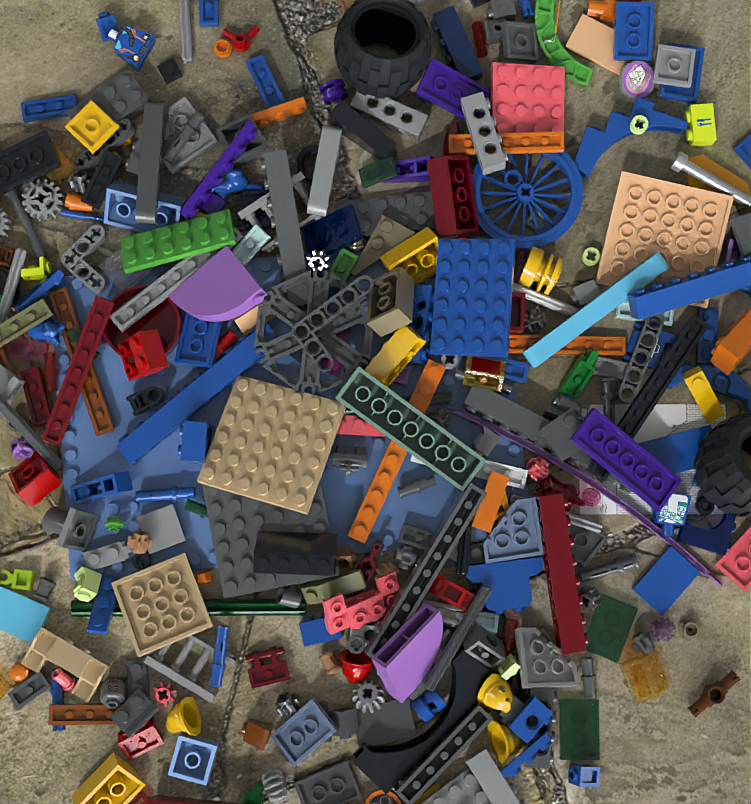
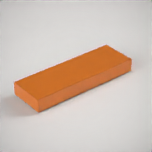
[472,471,510,533]

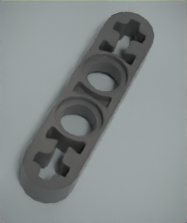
[74,118,136,173]

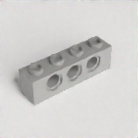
[350,90,428,141]
[461,92,508,175]

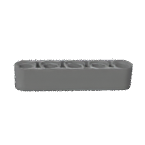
[307,124,342,217]

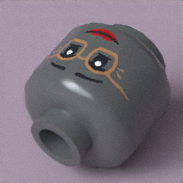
[100,677,126,708]

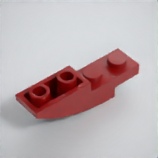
[406,561,476,612]

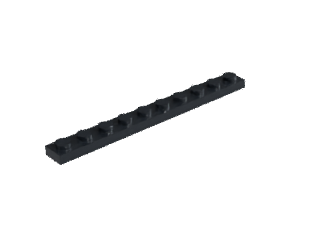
[586,314,709,483]

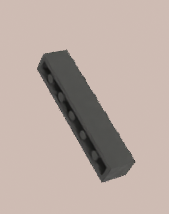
[395,703,493,804]

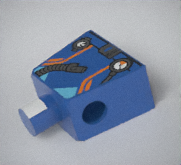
[108,26,156,72]

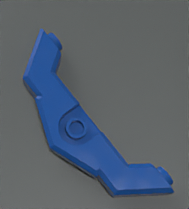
[668,362,751,414]

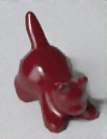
[536,474,585,511]

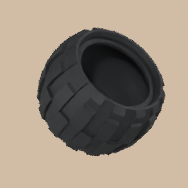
[334,0,432,99]
[694,413,751,517]

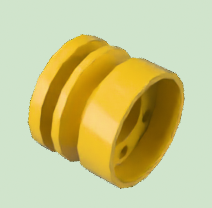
[518,246,563,295]

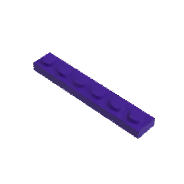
[179,120,258,220]

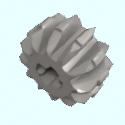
[352,679,385,713]
[262,767,290,804]

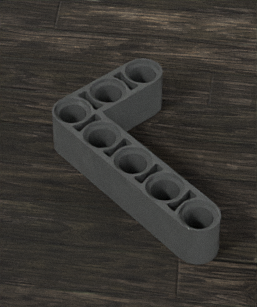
[292,275,373,372]

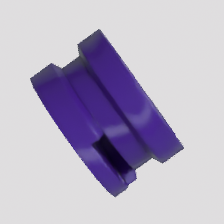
[319,79,349,105]

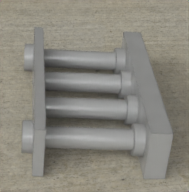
[237,171,324,253]
[144,634,237,702]

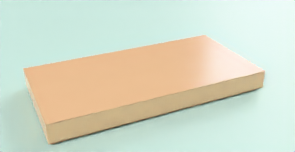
[565,14,632,75]

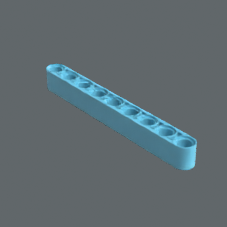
[522,251,670,368]

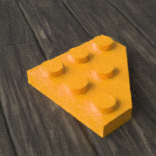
[686,155,751,207]

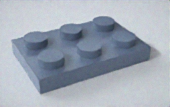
[271,698,339,767]

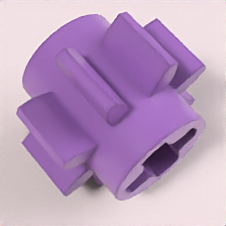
[10,436,35,461]

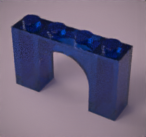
[676,470,736,556]

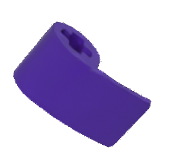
[187,185,226,214]

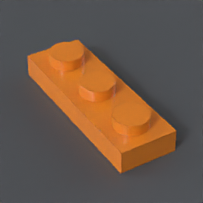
[251,97,307,128]

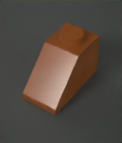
[241,718,272,751]

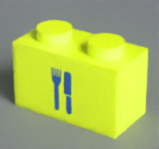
[684,103,717,147]

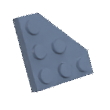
[482,496,544,564]

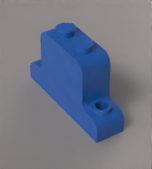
[465,556,543,614]

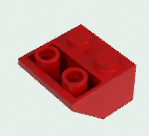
[117,329,169,381]

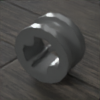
[347,635,365,654]

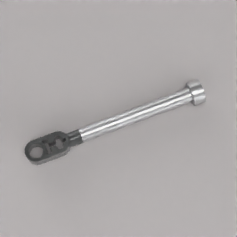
[670,151,751,210]

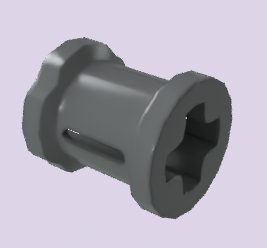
[32,576,56,602]

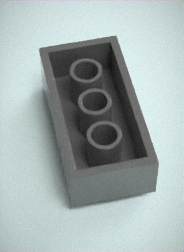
[66,69,151,123]

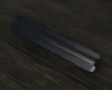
[456,519,473,576]

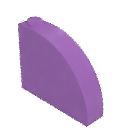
[168,245,268,322]
[371,602,443,703]

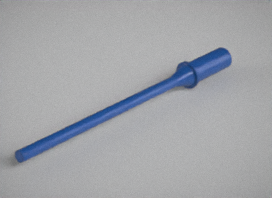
[61,209,104,221]

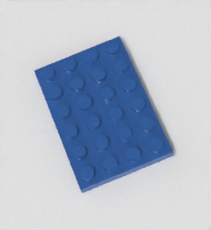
[430,239,516,357]

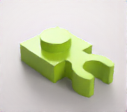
[0,569,36,591]

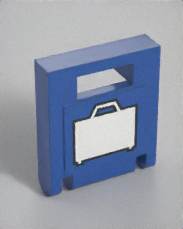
[623,323,677,370]

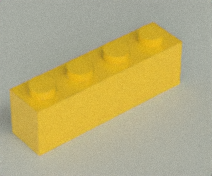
[365,325,426,387]

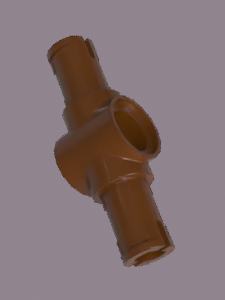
[687,670,741,718]

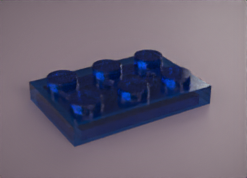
[301,204,363,261]

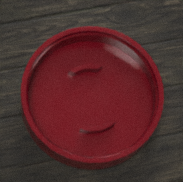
[104,285,182,356]

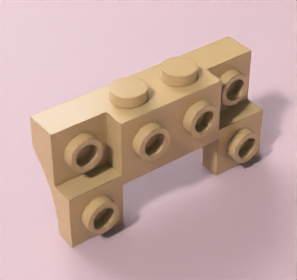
[21,627,109,703]

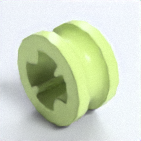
[629,115,648,135]
[582,247,600,266]

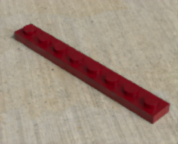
[41,295,115,446]

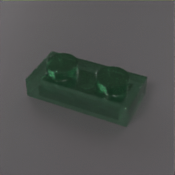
[358,156,399,188]

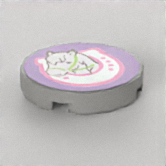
[619,61,655,99]

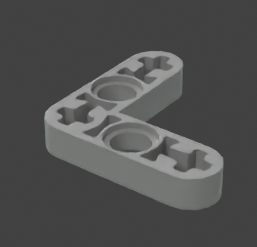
[61,224,107,294]

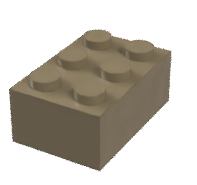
[367,266,414,337]

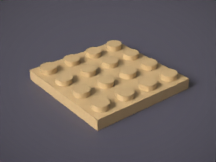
[111,553,213,657]

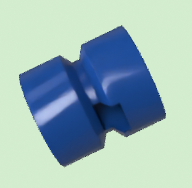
[410,689,447,723]

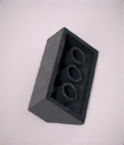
[253,531,337,576]

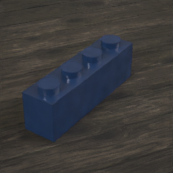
[430,6,483,81]

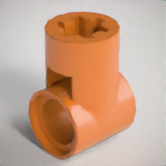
[586,0,618,22]

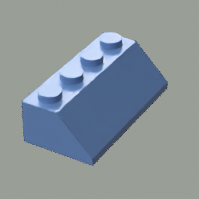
[103,181,187,233]

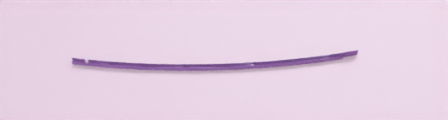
[439,404,723,587]

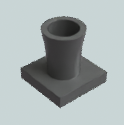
[42,506,100,552]

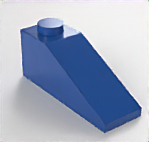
[70,471,133,506]

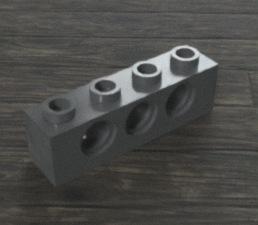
[524,688,557,769]

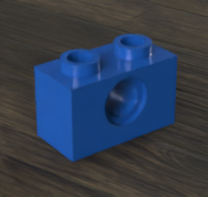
[507,694,553,744]

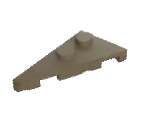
[351,215,415,275]

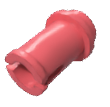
[51,668,77,692]

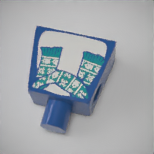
[651,493,691,537]

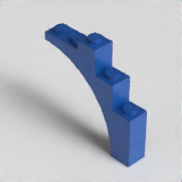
[574,97,688,179]

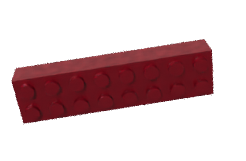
[533,490,589,655]

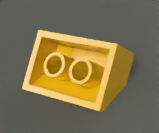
[380,227,438,285]
[71,752,146,804]

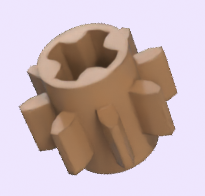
[127,530,153,554]

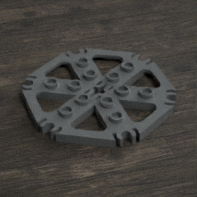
[254,270,373,395]

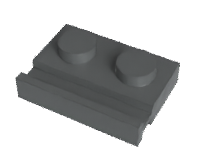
[110,688,159,738]

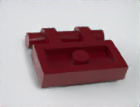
[245,646,291,689]

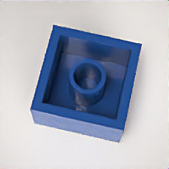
[178,421,212,463]

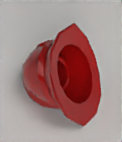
[337,649,374,684]

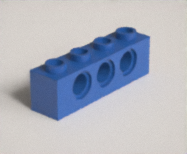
[407,284,435,365]

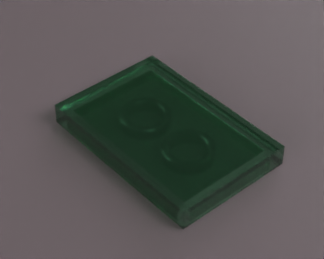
[586,593,638,663]
[559,699,600,760]

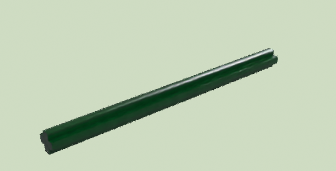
[70,599,306,617]

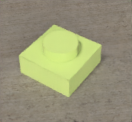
[497,653,521,681]

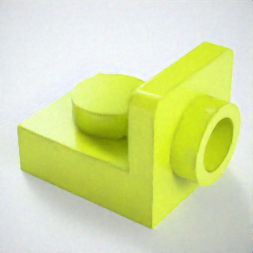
[21,256,51,281]

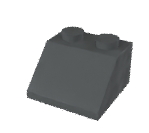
[216,113,268,169]

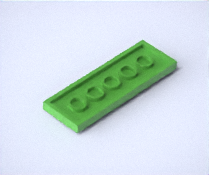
[120,209,236,274]

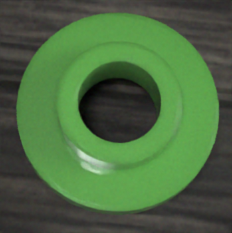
[104,516,124,531]

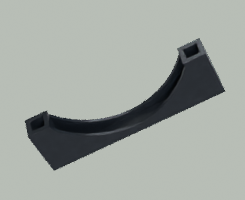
[350,644,492,795]

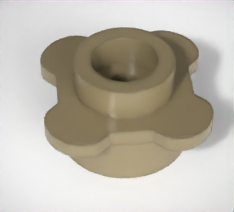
[678,618,702,641]

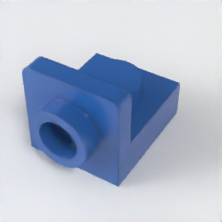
[95,11,120,42]
[568,763,601,787]

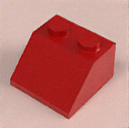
[8,451,62,507]

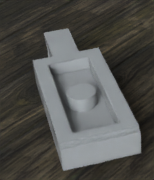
[83,541,132,570]

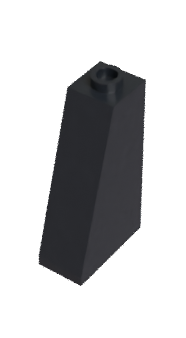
[329,100,397,163]

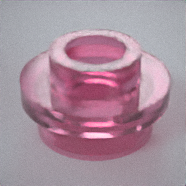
[582,488,601,507]

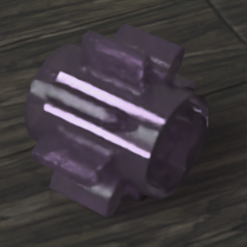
[650,617,676,642]

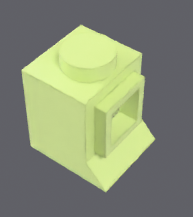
[73,566,102,602]

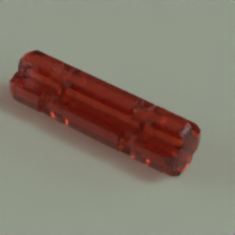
[472,21,488,58]

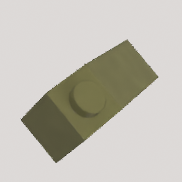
[301,569,367,605]

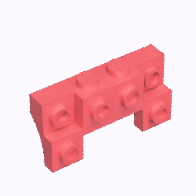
[322,570,400,635]

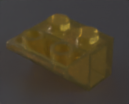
[619,650,670,704]

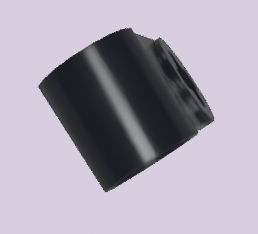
[126,386,166,416]

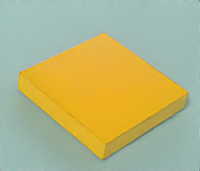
[64,100,120,154]

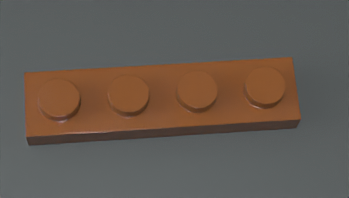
[48,703,124,725]

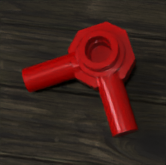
[222,26,259,53]

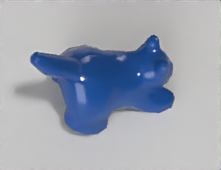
[211,168,265,202]
[12,316,65,345]

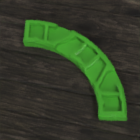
[535,0,594,87]

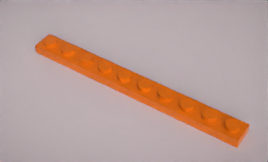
[347,359,446,544]

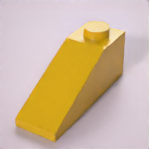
[681,365,725,424]

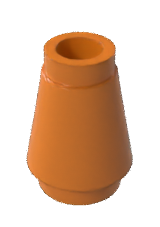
[65,191,93,212]

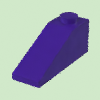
[380,156,434,183]

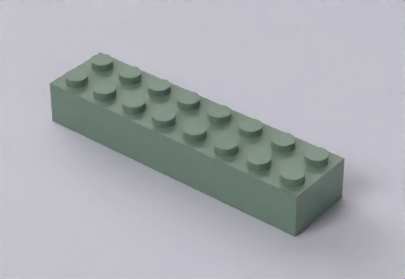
[334,366,486,492]

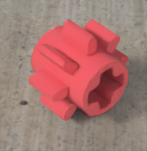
[526,456,549,482]
[152,681,177,707]

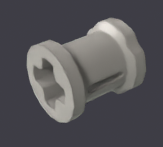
[440,355,458,370]

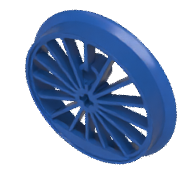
[471,151,583,248]

